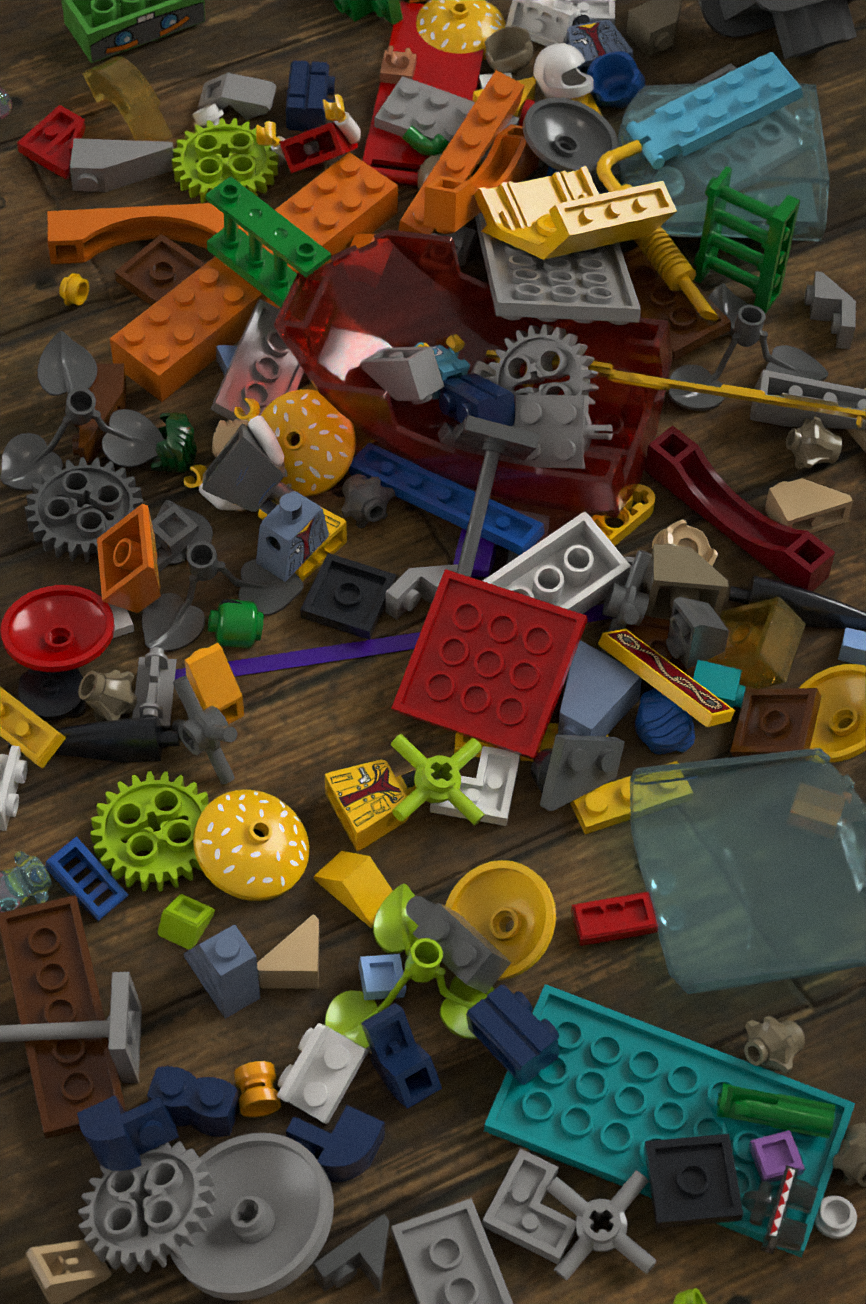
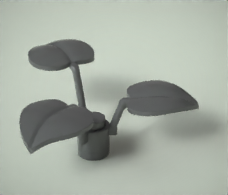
[669,283,829,411]
[0,331,164,491]
[142,500,304,652]

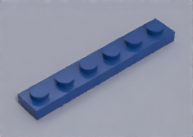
[348,443,545,555]

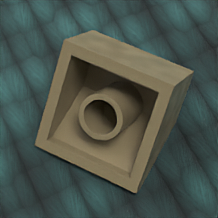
[642,544,728,620]

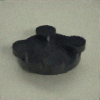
[18,668,86,721]

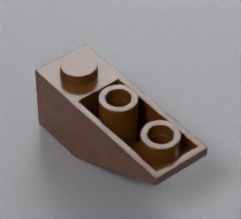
[72,363,127,465]

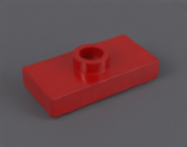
[571,891,658,946]

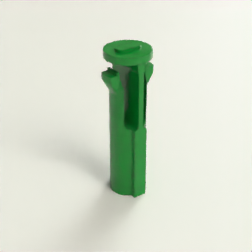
[716,1083,836,1139]

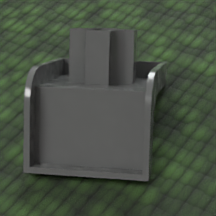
[698,0,857,59]

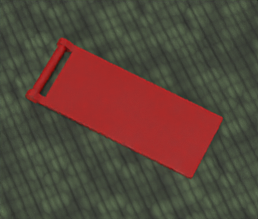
[362,2,484,186]

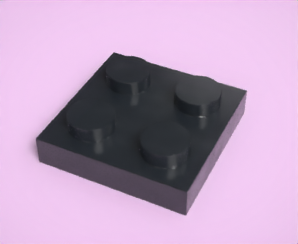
[300,553,396,640]
[644,1134,744,1229]

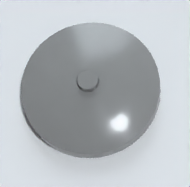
[170,1133,334,1301]

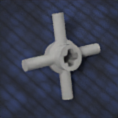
[547,1170,657,1281]

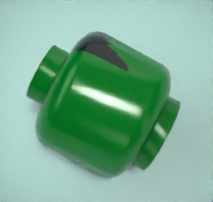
[208,599,264,649]

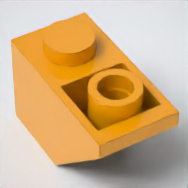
[185,643,244,724]

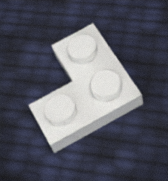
[430,746,520,826]

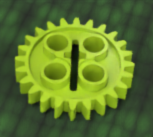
[172,118,279,203]
[90,771,209,891]

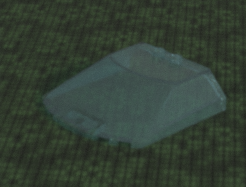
[617,83,830,241]
[630,748,866,994]

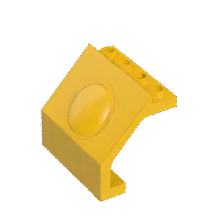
[474,166,677,260]

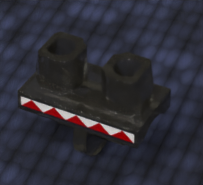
[742,1165,818,1254]

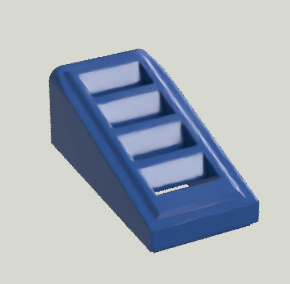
[45,836,128,922]

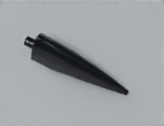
[728,575,866,630]
[8,717,180,763]

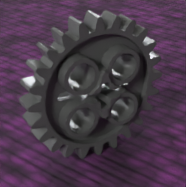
[25,457,144,562]

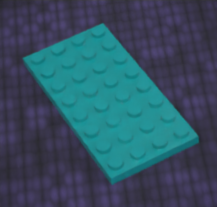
[484,984,855,1258]

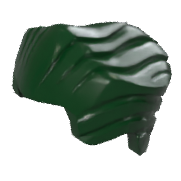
[151,412,197,473]

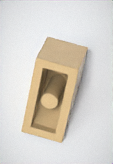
[765,478,853,533]

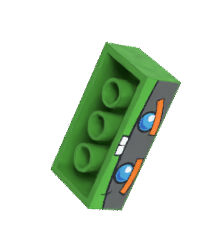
[62,0,205,63]

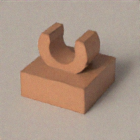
[380,46,417,84]

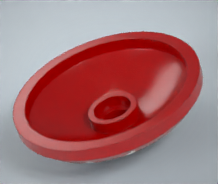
[0,585,115,672]

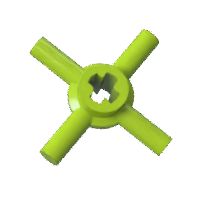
[390,734,485,826]

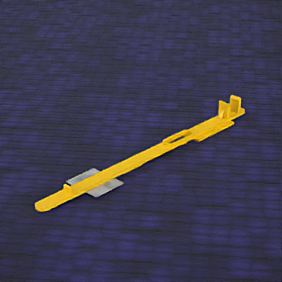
[485,350,866,428]

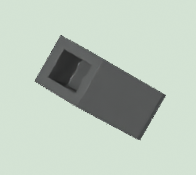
[666,597,729,669]

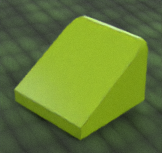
[158,894,215,950]

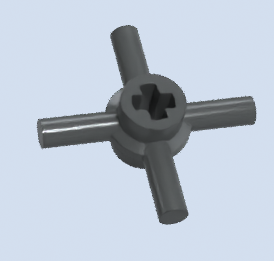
[601,550,652,659]
[172,676,237,784]

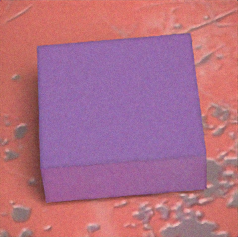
[749,1130,805,1185]

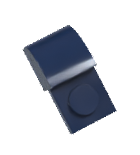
[361,1003,442,1109]
[77,1095,179,1171]
[286,1105,385,1182]

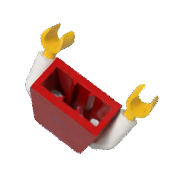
[256,94,361,173]

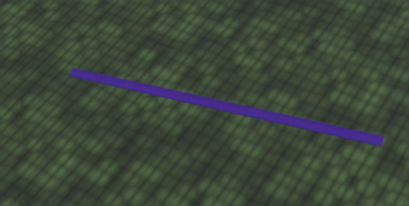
[175,604,612,680]

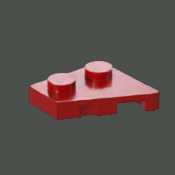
[17,105,86,180]

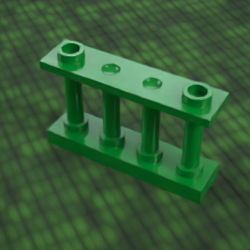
[693,166,800,314]
[205,176,331,327]

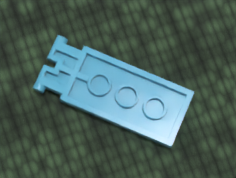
[626,52,803,169]

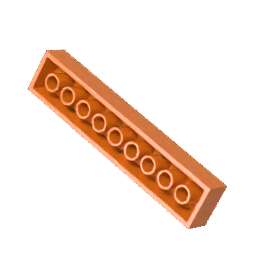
[110,152,398,402]

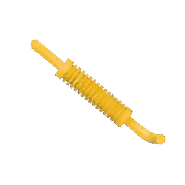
[596,140,719,321]

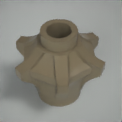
[786,417,842,469]
[78,669,137,722]
[744,1016,805,1074]
[833,1123,866,1187]

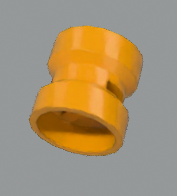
[234,1061,281,1117]

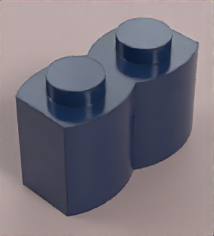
[147,1066,239,1137]

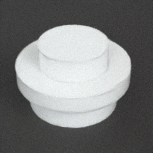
[192,103,224,128]
[814,1196,857,1239]

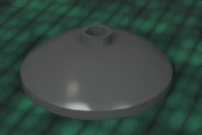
[523,97,618,175]

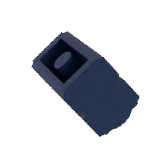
[286,61,335,131]
[438,373,515,426]
[466,984,560,1085]

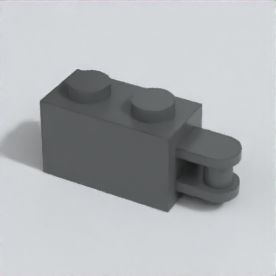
[406,896,512,994]

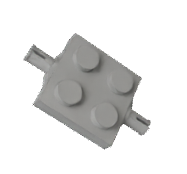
[511,395,613,468]

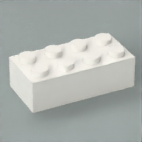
[483,511,631,614]

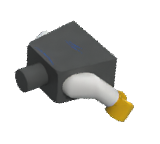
[184,398,294,512]

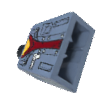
[566,15,633,74]
[256,491,329,582]

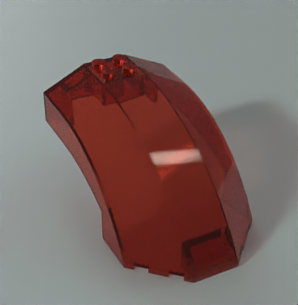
[274,229,673,518]

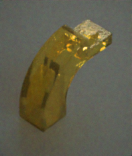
[82,56,173,142]

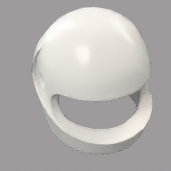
[533,43,594,99]

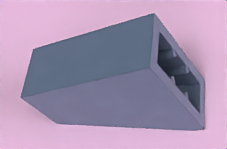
[558,641,642,736]
[183,924,260,1019]

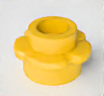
[59,273,89,306]

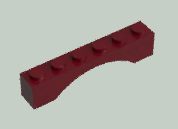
[644,425,835,591]

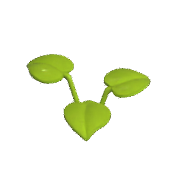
[325,883,495,1054]

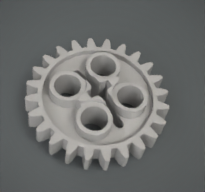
[486,324,599,405]
[78,1142,217,1273]

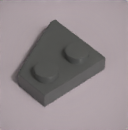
[540,734,625,811]

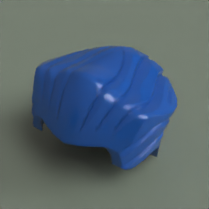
[588,51,646,108]
[635,688,695,755]

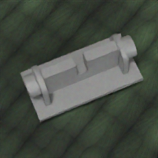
[132,647,177,728]

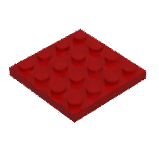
[391,569,588,760]

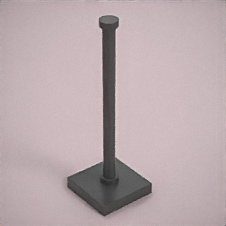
[454,415,540,577]

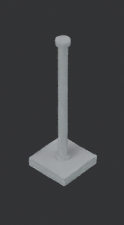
[0,972,142,1083]

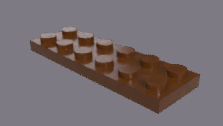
[0,895,127,1139]

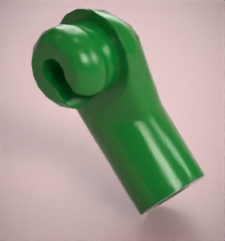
[402,125,450,156]

